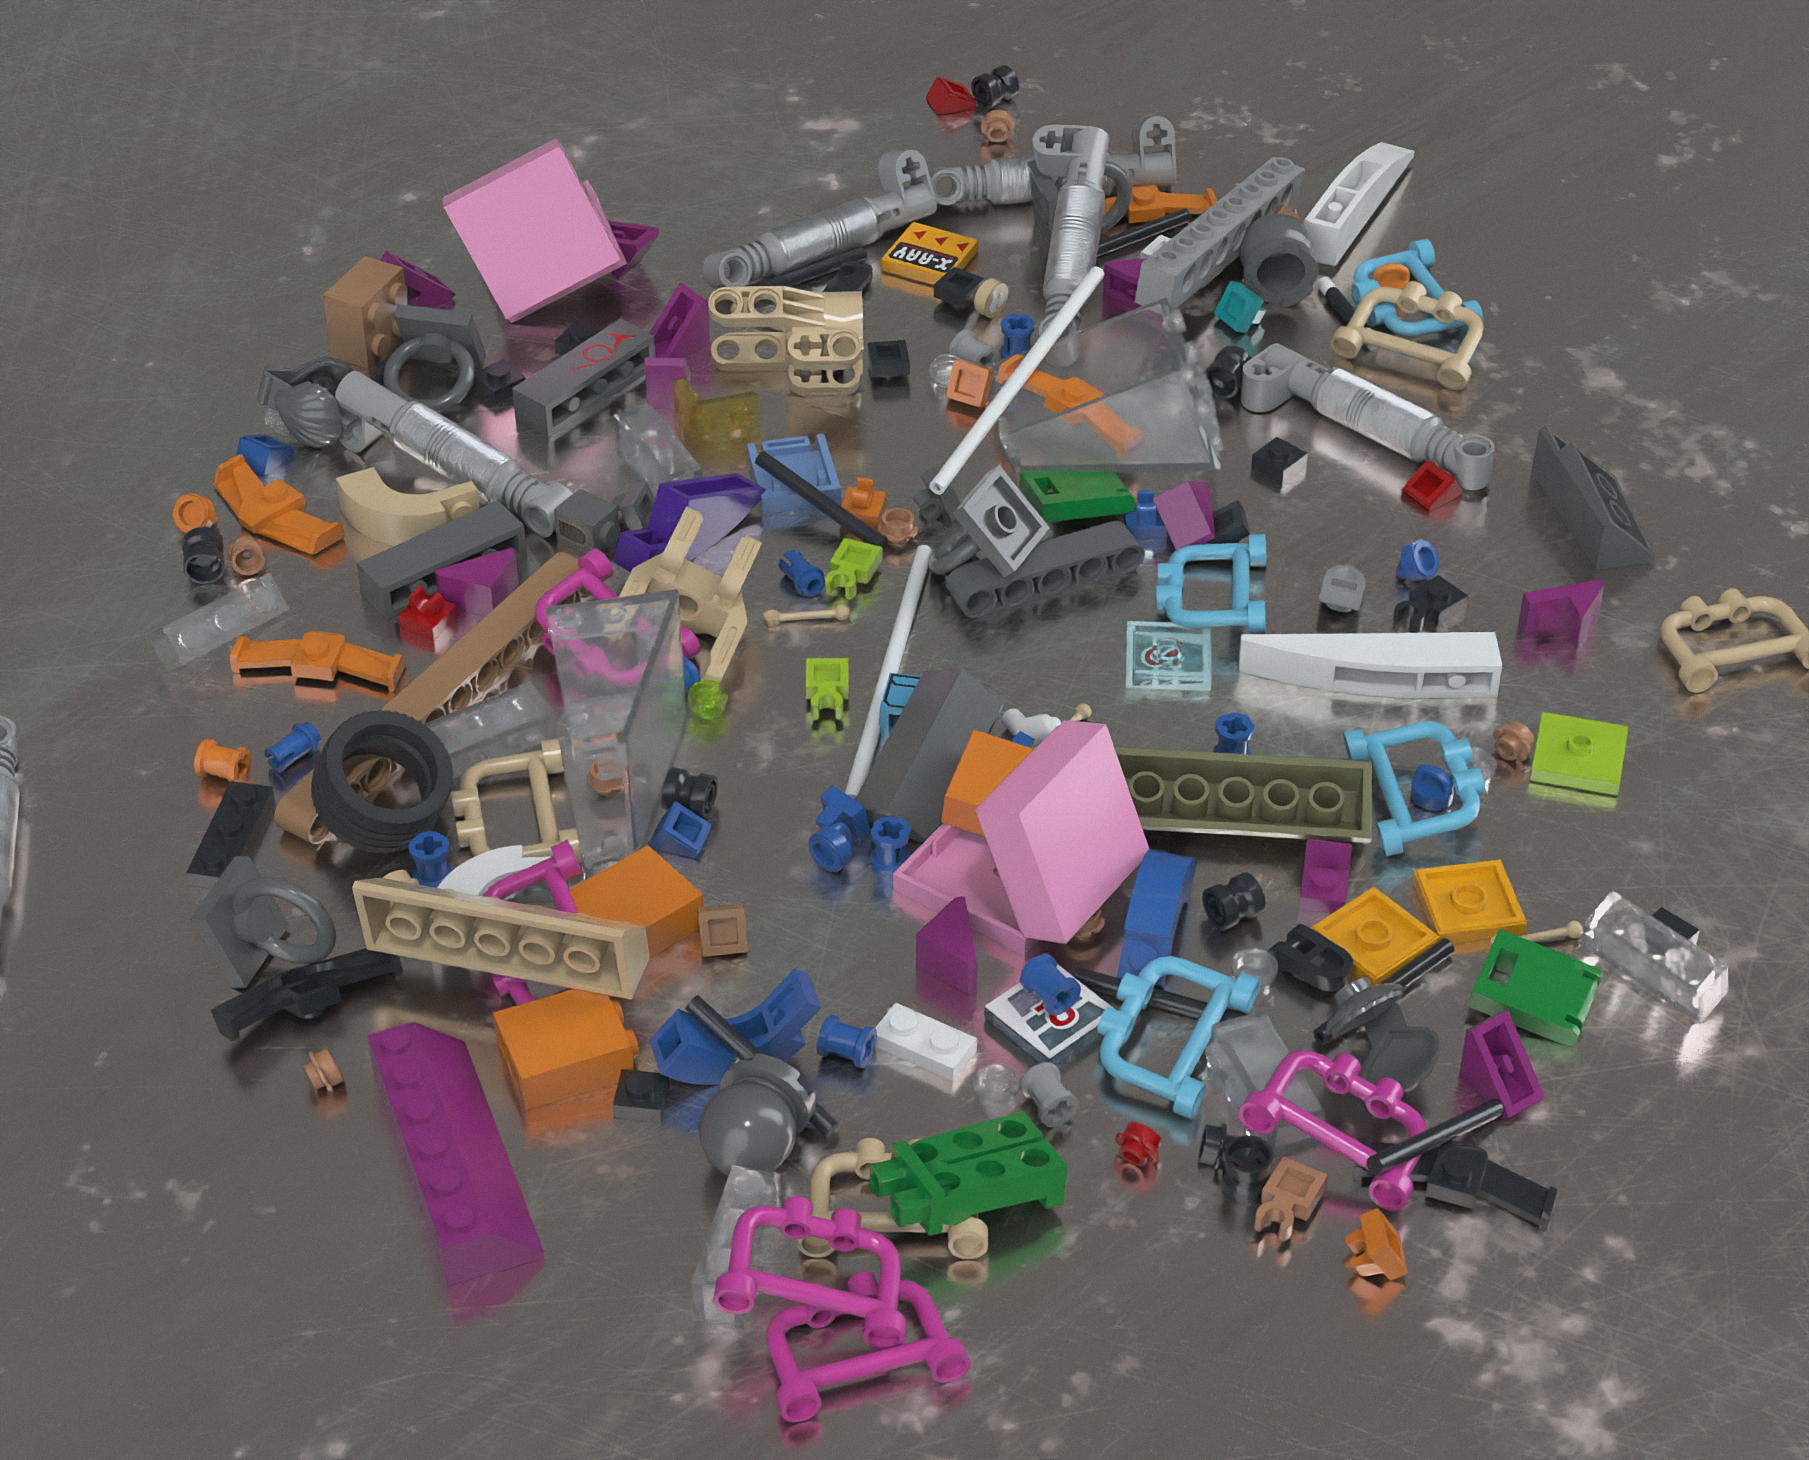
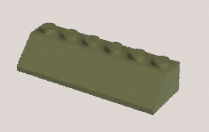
[1114,747,1372,843]

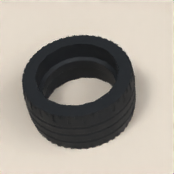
[311,710,453,853]

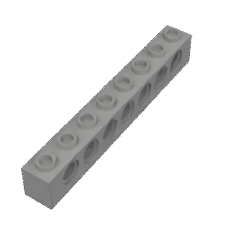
[1134,157,1305,316]

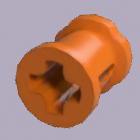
[194,738,252,783]

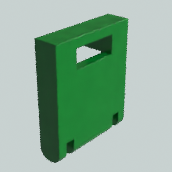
[1019,462,1135,523]
[1467,929,1603,1046]

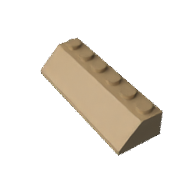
[352,878,650,1000]

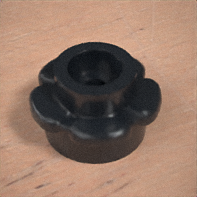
[1198,1123,1235,1171]

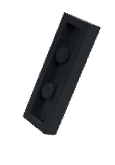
[186,781,275,889]

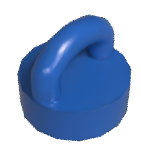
[1396,539,1439,582]
[1411,764,1455,810]
[808,822,853,873]

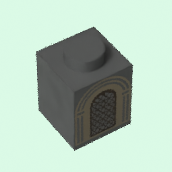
[554,489,620,554]

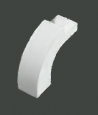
[437,845,571,903]

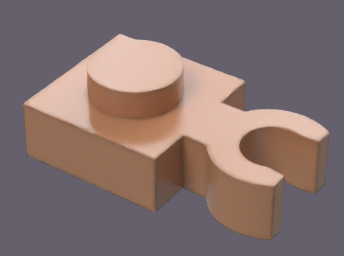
[1255,1156,1328,1242]

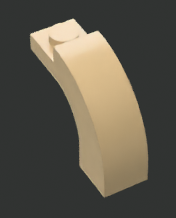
[336,467,480,546]

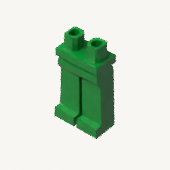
[869,1110,1068,1236]

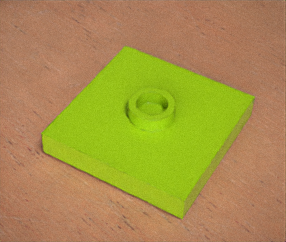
[1530,712,1629,795]

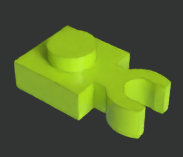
[825,538,883,600]
[806,658,849,719]

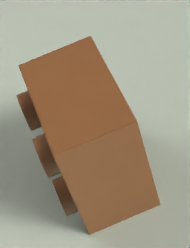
[322,256,407,370]

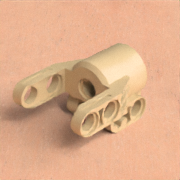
[708,286,864,397]
[599,506,762,692]

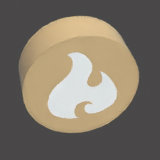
[974,278,1008,318]

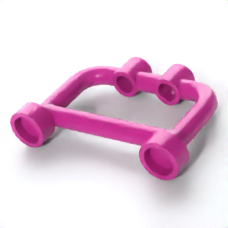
[535,549,701,690]
[483,840,615,1005]
[1239,1050,1427,1211]
[713,1196,906,1350]
[765,1272,971,1423]

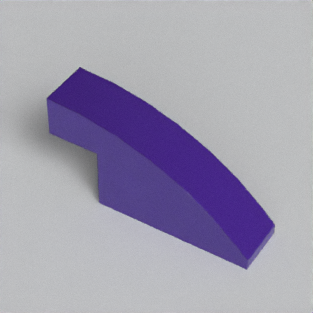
[613,473,766,572]

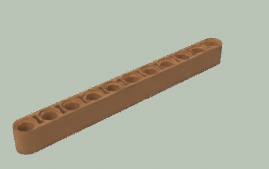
[274,552,592,844]

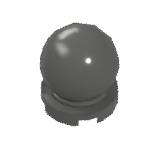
[1240,213,1319,307]
[698,1053,816,1181]

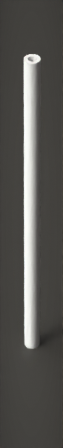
[929,266,1104,495]
[845,545,932,800]

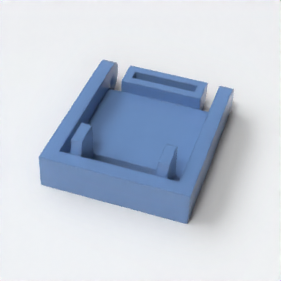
[746,434,841,514]

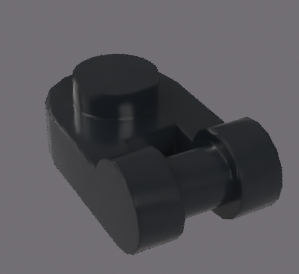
[1267,924,1353,991]

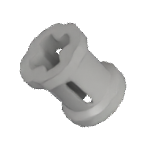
[949,329,999,369]
[1019,1062,1079,1127]

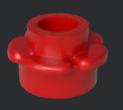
[1115,1122,1162,1166]

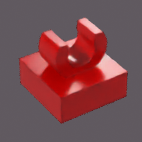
[398,585,458,641]

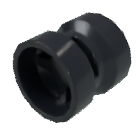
[971,65,1020,110]
[1203,345,1251,398]
[182,527,225,584]
[661,767,718,819]
[1202,872,1266,931]
[1221,1135,1274,1205]

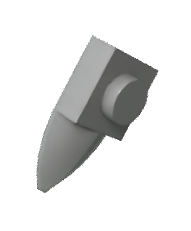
[1319,564,1366,612]

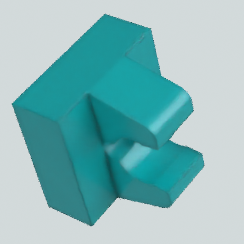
[1214,281,1266,333]

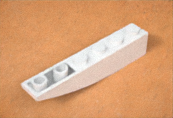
[1304,142,1414,266]
[1238,632,1502,699]

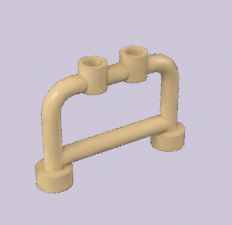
[1330,281,1484,390]
[1659,589,1809,693]
[451,738,582,863]
[797,1138,988,1259]

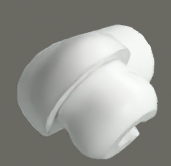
[1002,708,1061,746]

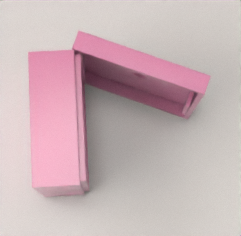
[443,138,627,324]
[893,720,1150,956]

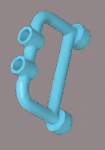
[1351,238,1483,337]
[1157,534,1267,634]
[1343,721,1486,857]
[1097,956,1261,1119]

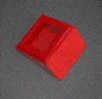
[926,77,977,115]
[1401,460,1462,511]

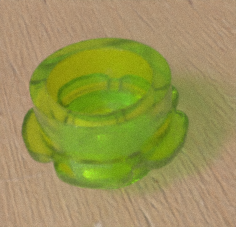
[686,680,728,719]

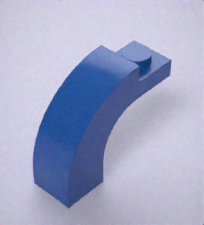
[1117,849,1197,987]
[649,968,822,1085]

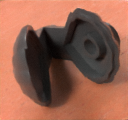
[257,356,353,449]
[1326,976,1440,1093]

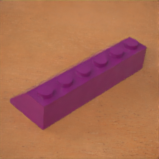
[367,1022,545,1286]

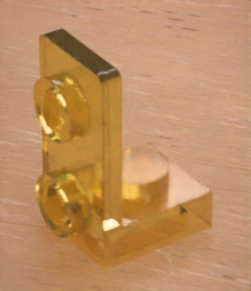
[672,378,760,439]

